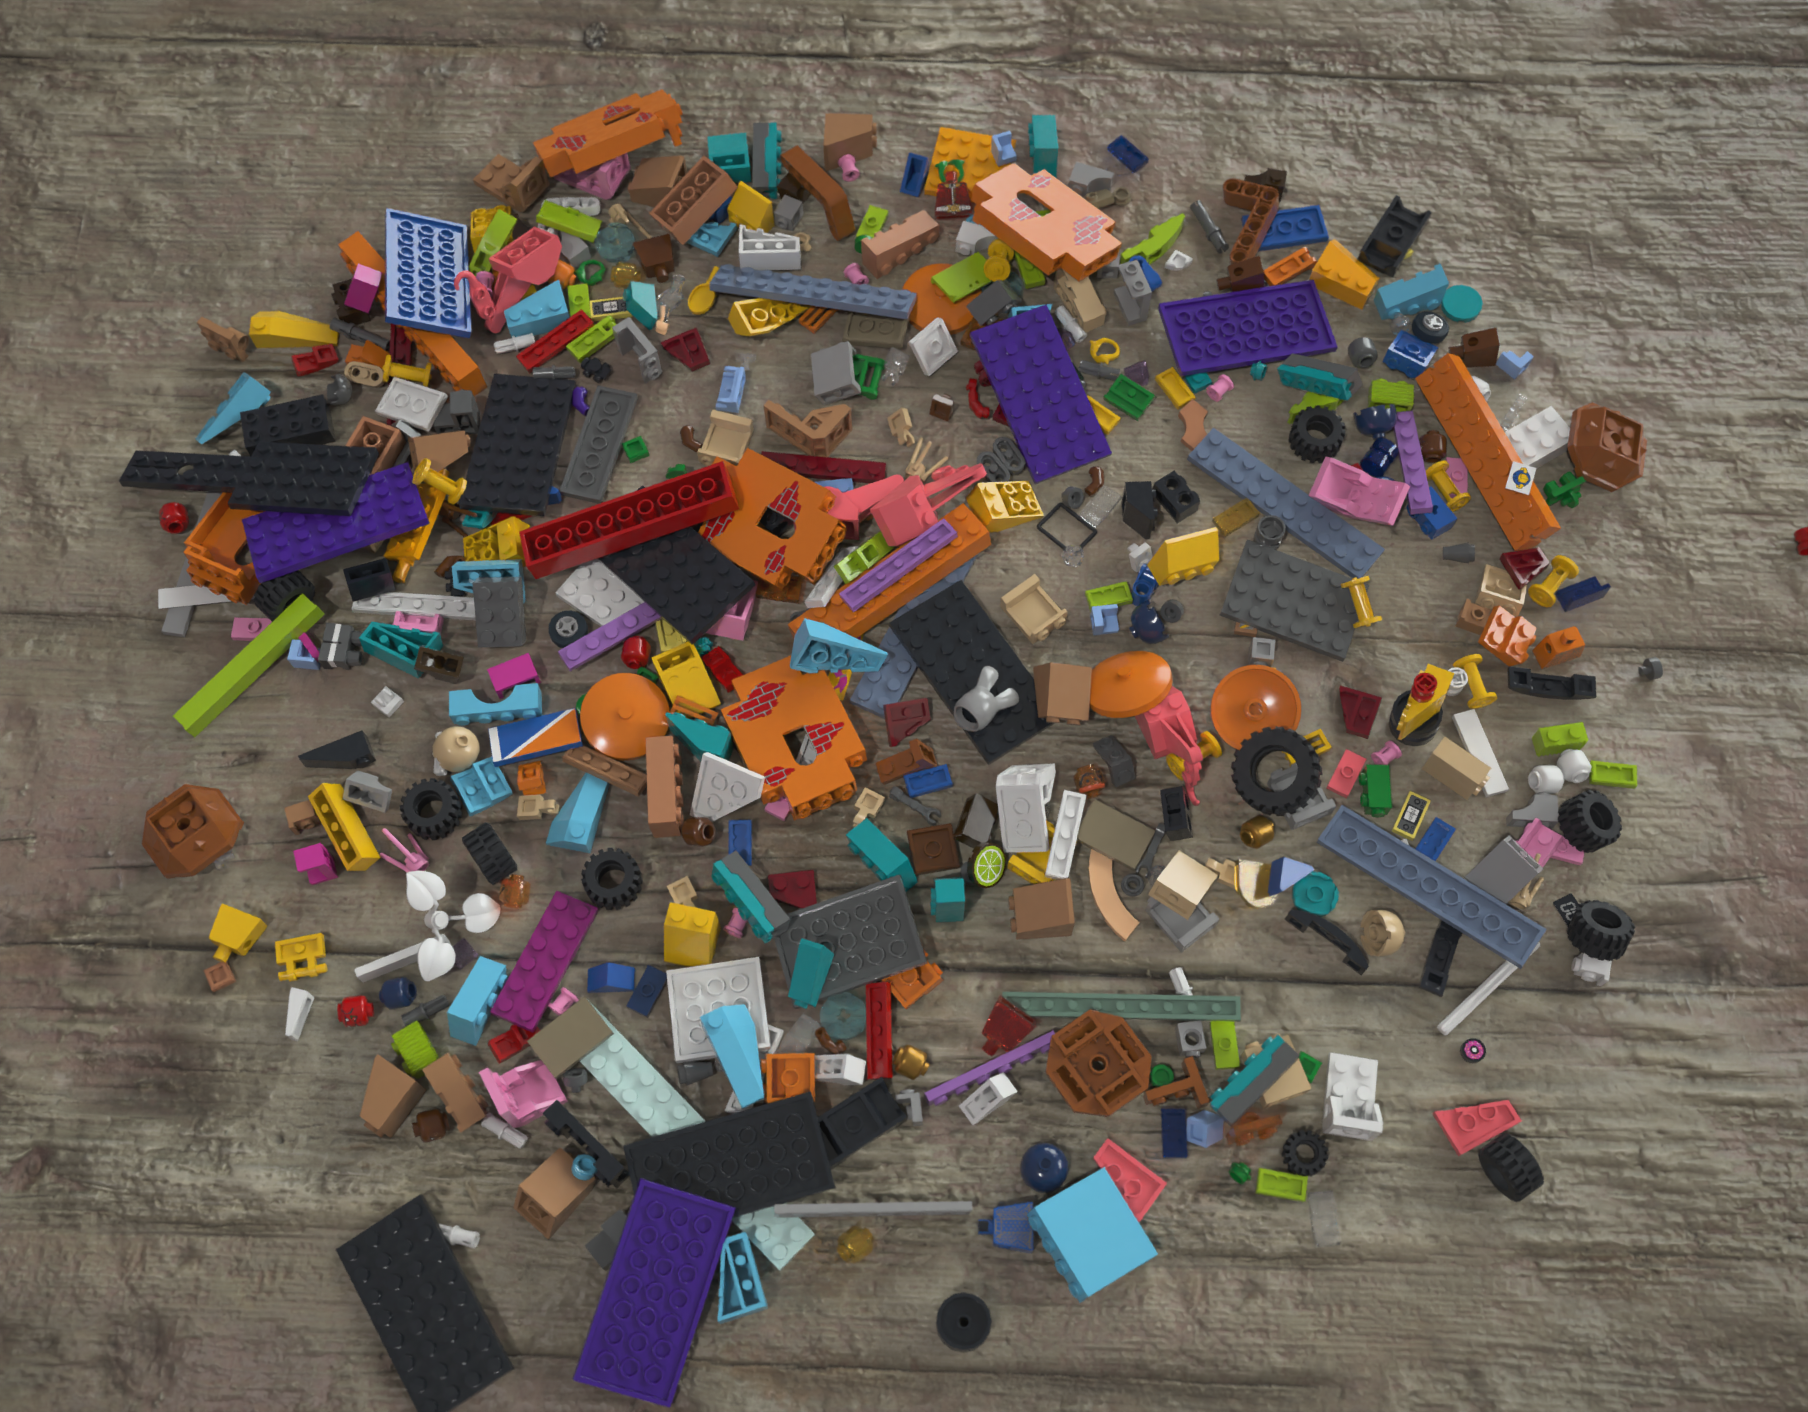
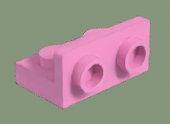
[1515,818,1564,868]

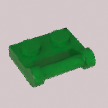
[853,354,886,400]

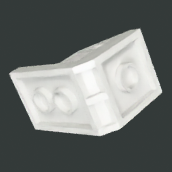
[996,763,1056,853]
[1322,1053,1383,1141]

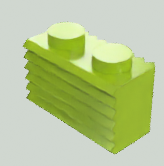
[1368,379,1414,412]
[1532,722,1588,757]
[391,1021,439,1079]

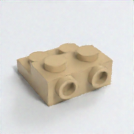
[1475,564,1527,617]

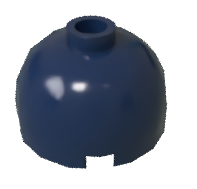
[1353,404,1397,440]
[1129,599,1170,644]
[1020,1143,1069,1193]

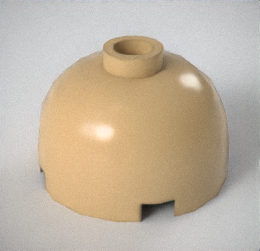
[432,726,480,772]
[1360,910,1405,957]

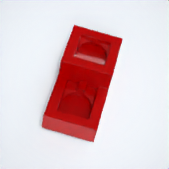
[291,344,338,377]
[701,646,743,693]
[487,1025,540,1064]

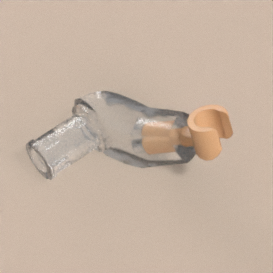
[656,274,685,335]

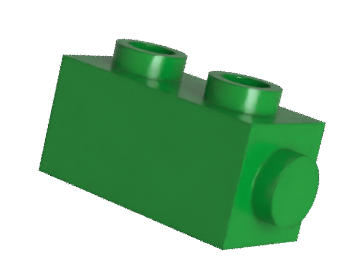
[1359,764,1392,818]

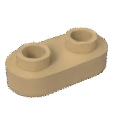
[344,361,385,388]

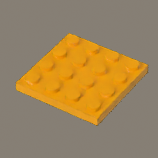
[924,127,1016,203]

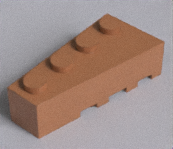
[861,210,939,279]

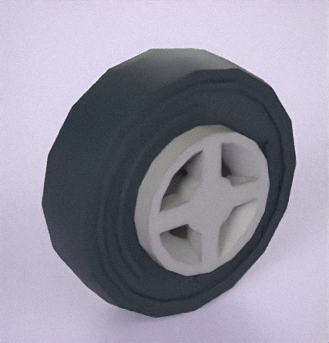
[1411,311,1449,344]
[548,610,588,648]

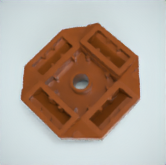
[1567,402,1647,492]
[142,784,244,879]
[1045,1009,1152,1117]

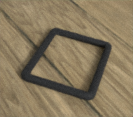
[1037,503,1097,556]

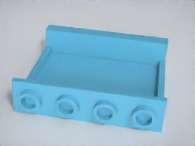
[1027,1167,1158,1303]

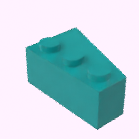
[1028,115,1058,178]
[359,622,444,679]
[846,818,918,892]
[930,877,965,923]

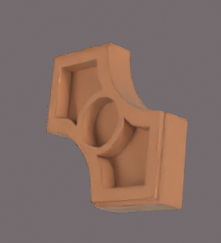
[1178,399,1208,451]

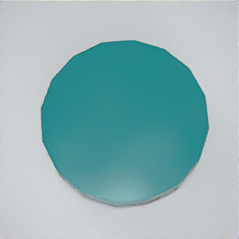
[1441,285,1483,322]
[1292,871,1339,917]

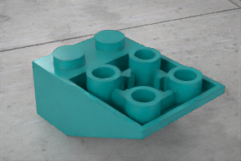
[707,132,751,183]
[665,712,734,762]

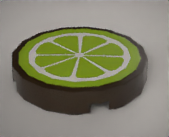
[967,842,1006,889]

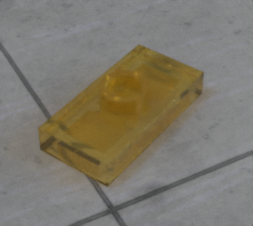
[1212,498,1260,537]

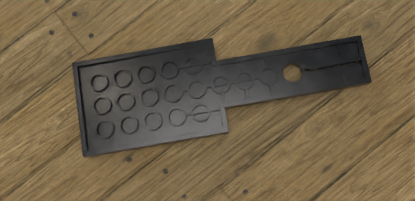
[119,442,379,516]

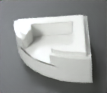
[1165,250,1193,270]

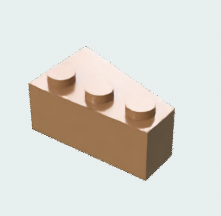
[422,1052,489,1133]

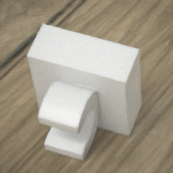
[1127,543,1152,573]
[371,686,404,717]

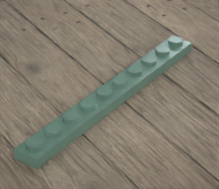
[1002,992,1241,1022]

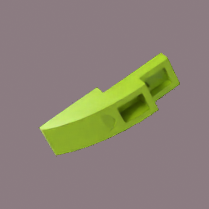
[469,209,518,279]
[1119,213,1185,265]
[833,530,895,584]

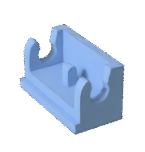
[716,366,746,413]

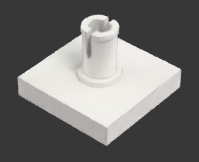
[908,317,958,376]

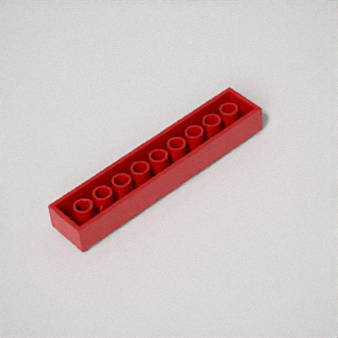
[519,461,739,579]

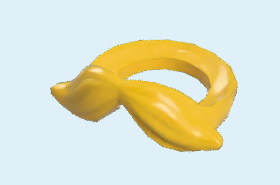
[1090,338,1120,364]

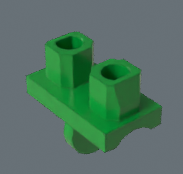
[1543,471,1586,508]

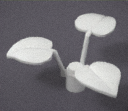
[406,871,501,981]

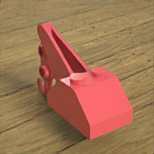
[454,226,562,333]
[870,464,987,546]
[793,475,907,547]
[1135,686,1203,806]

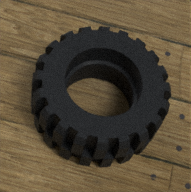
[1231,726,1322,816]

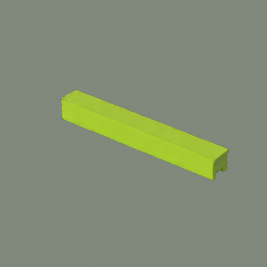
[173,593,325,737]

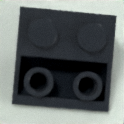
[1121,481,1158,539]
[343,558,396,602]

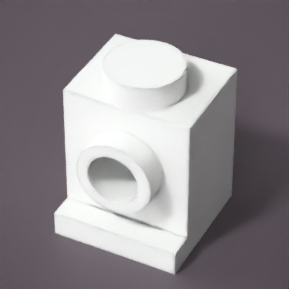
[1571,953,1612,986]

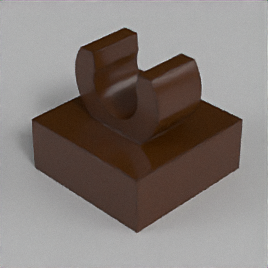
[929,393,954,422]

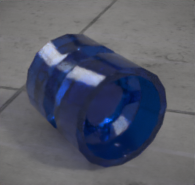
[1360,437,1399,477]

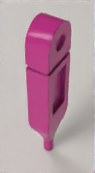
[298,632,320,662]

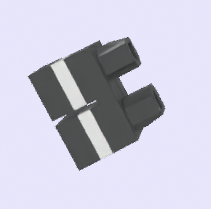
[318,623,363,670]

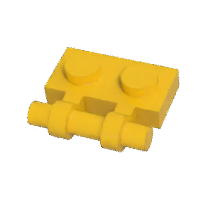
[275,933,328,982]

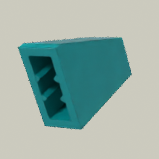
[788,938,834,1009]

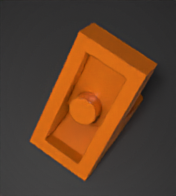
[345,340,390,368]
[517,760,546,795]

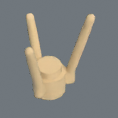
[608,204,652,249]
[904,437,948,482]
[1508,853,1544,910]

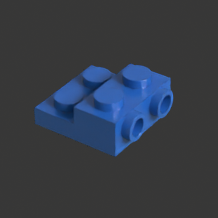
[1382,330,1438,378]

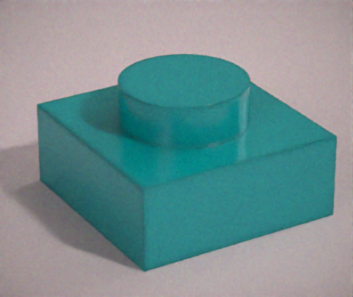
[1184,372,1212,394]

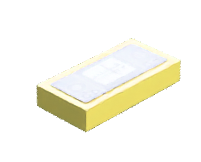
[589,297,632,322]
[1392,791,1431,841]

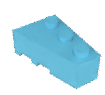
[1373,264,1449,320]
[504,279,570,337]
[452,559,526,603]
[447,956,509,1046]
[717,1232,768,1324]

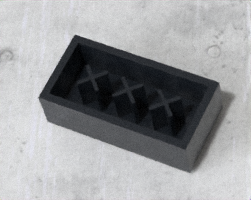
[240,394,336,456]

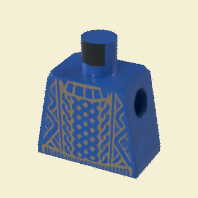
[978,1202,1033,1253]

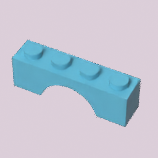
[449,683,542,726]

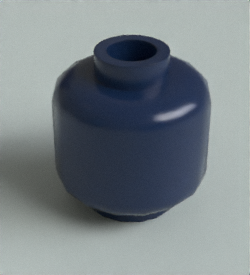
[379,977,417,1010]

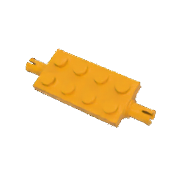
[383,468,450,583]

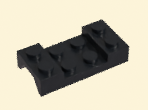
[1357,195,1432,277]
[818,1077,907,1170]
[542,1099,630,1189]

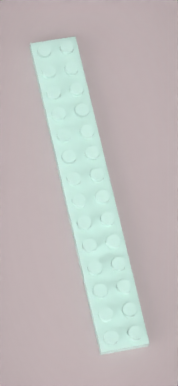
[580,998,815,1271]

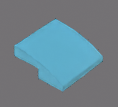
[451,757,513,816]

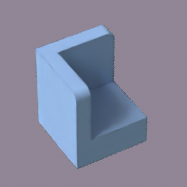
[991,131,1017,166]
[1496,351,1534,380]
[1090,604,1119,635]
[287,639,321,670]
[1186,1110,1224,1148]

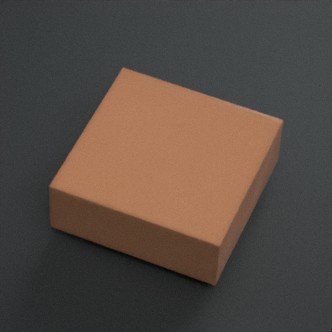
[204,961,236,992]

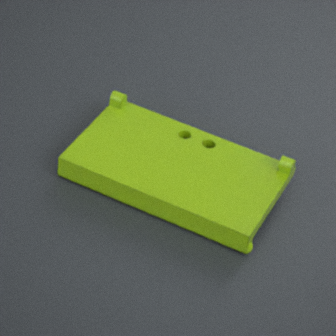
[535,200,602,243]
[931,252,992,303]

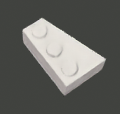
[739,224,801,270]

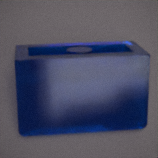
[1555,576,1611,612]

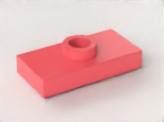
[1326,749,1366,798]

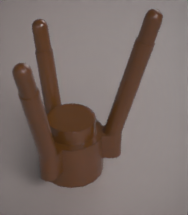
[438,500,477,537]

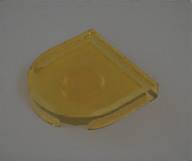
[1235,859,1278,909]

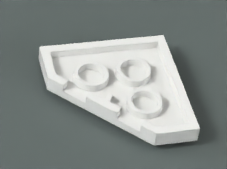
[690,752,765,822]

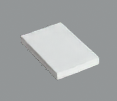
[375,377,448,432]

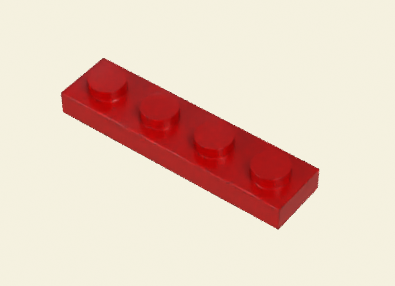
[516,309,594,374]
[866,982,893,1080]

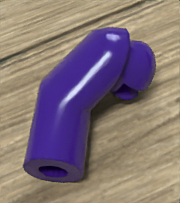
[572,387,590,416]

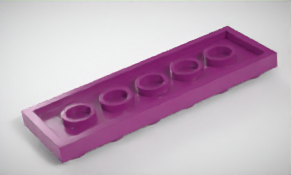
[490,890,598,1033]

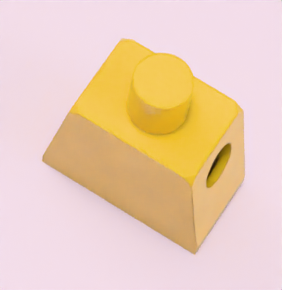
[209,903,267,963]

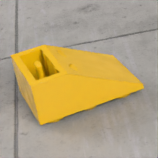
[470,205,513,254]
[966,481,1044,532]
[463,516,530,567]
[651,642,721,719]
[1396,664,1454,740]

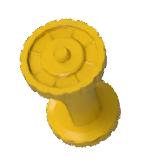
[984,238,1014,282]
[382,354,432,387]
[412,458,467,505]
[1425,460,1471,512]
[1528,555,1579,608]
[1340,576,1382,628]
[1453,654,1498,709]
[1166,731,1222,781]

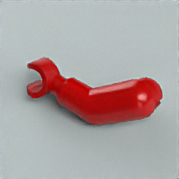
[966,378,990,418]

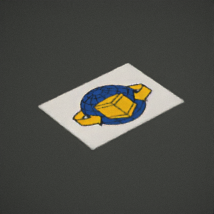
[1505,461,1536,495]

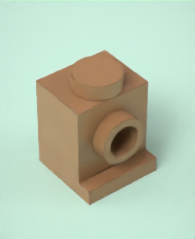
[1455,599,1491,635]
[284,800,321,835]

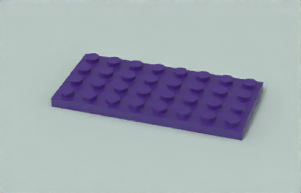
[1158,280,1338,376]
[970,305,1112,485]
[242,462,430,583]
[573,1178,735,1408]

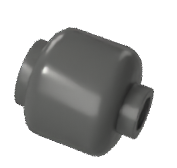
[1348,337,1378,368]

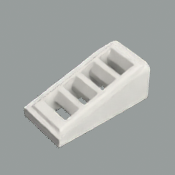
[285,987,314,1041]

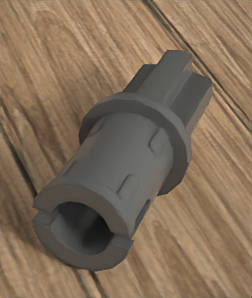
[1078,360,1120,381]
[533,365,575,380]
[401,995,449,1026]

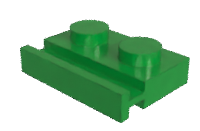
[1104,374,1155,421]

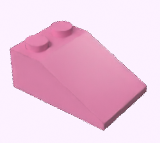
[706,580,759,641]

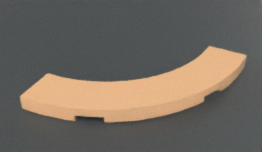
[1088,849,1140,942]

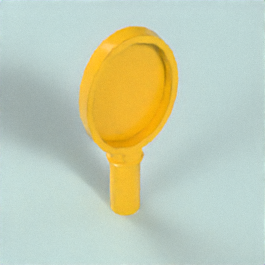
[688,266,719,315]

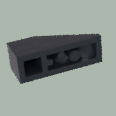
[298,730,376,769]

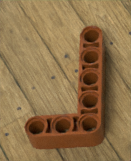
[780,145,856,241]
[1223,179,1279,265]

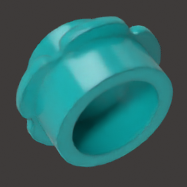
[1250,361,1267,381]
[694,637,713,656]

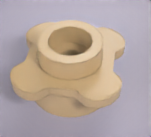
[793,232,811,252]

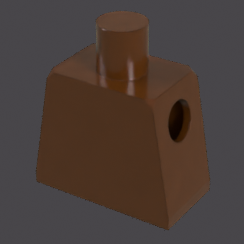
[633,233,675,283]
[1216,256,1264,292]
[1448,328,1500,368]

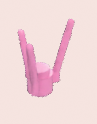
[379,828,429,873]

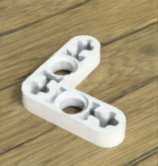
[538,197,601,235]

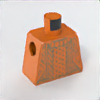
[1532,626,1585,669]

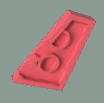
[1432,1100,1522,1156]
[1093,1138,1167,1222]

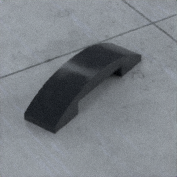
[1508,666,1597,700]
[1284,910,1369,976]
[1419,919,1463,997]

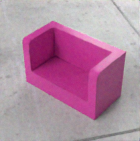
[344,264,382,313]
[487,653,541,699]
[293,843,338,885]

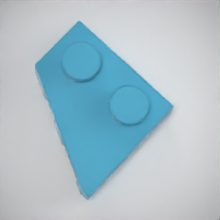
[686,222,737,257]

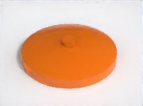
[902,263,981,335]
[1089,651,1173,718]
[1210,665,1301,750]
[580,673,670,761]

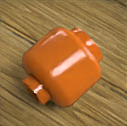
[547,260,577,290]

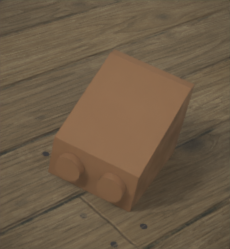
[823,113,877,171]
[628,156,687,207]
[408,430,471,472]
[1033,662,1092,725]
[1008,878,1075,940]
[360,1054,427,1138]
[513,1147,596,1240]

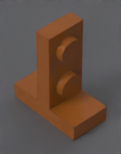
[875,738,938,785]
[1143,1056,1210,1109]

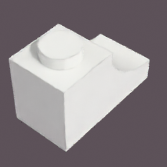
[956,221,998,256]
[814,1054,866,1085]
[959,1072,1018,1125]

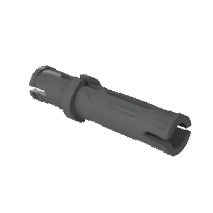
[1190,200,1229,253]
[330,317,390,351]

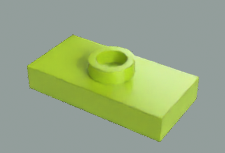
[856,205,888,238]
[567,283,591,319]
[1085,581,1133,612]
[1589,760,1637,789]
[1209,1021,1240,1070]
[1255,1168,1308,1202]

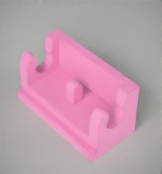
[392,611,444,635]

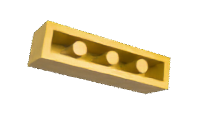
[308,783,381,871]

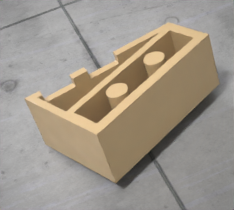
[1054,268,1106,333]

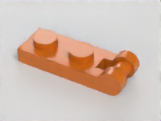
[1263,247,1317,286]

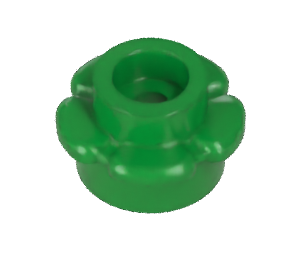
[1228,1162,1251,1185]

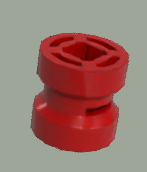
[1793,527,1808,556]
[1411,673,1437,703]

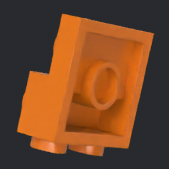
[1478,605,1536,666]
[882,949,943,1010]
[760,1053,815,1103]

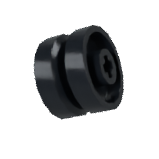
[1389,690,1443,747]
[936,1292,992,1353]

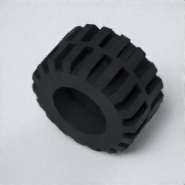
[1288,405,1346,463]
[254,570,315,622]
[400,778,463,840]
[1558,790,1622,853]
[462,822,517,885]
[581,847,643,911]
[1567,900,1635,961]
[1478,1133,1544,1202]

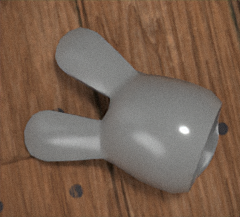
[954,666,1019,731]

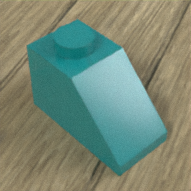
[623,281,658,330]

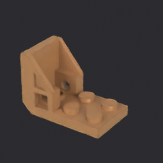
[473,154,549,213]
[763,400,852,457]

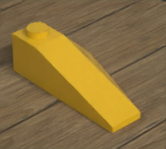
[728,298,812,336]
[249,311,339,348]

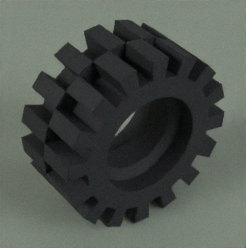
[1281,1130,1329,1177]

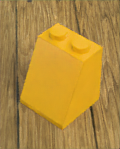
[664,902,721,967]

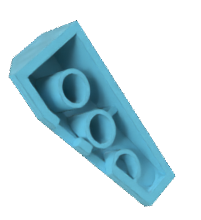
[195,372,271,444]
[790,618,888,673]
[546,773,610,853]
[700,1004,764,1109]

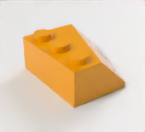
[1309,239,1380,310]

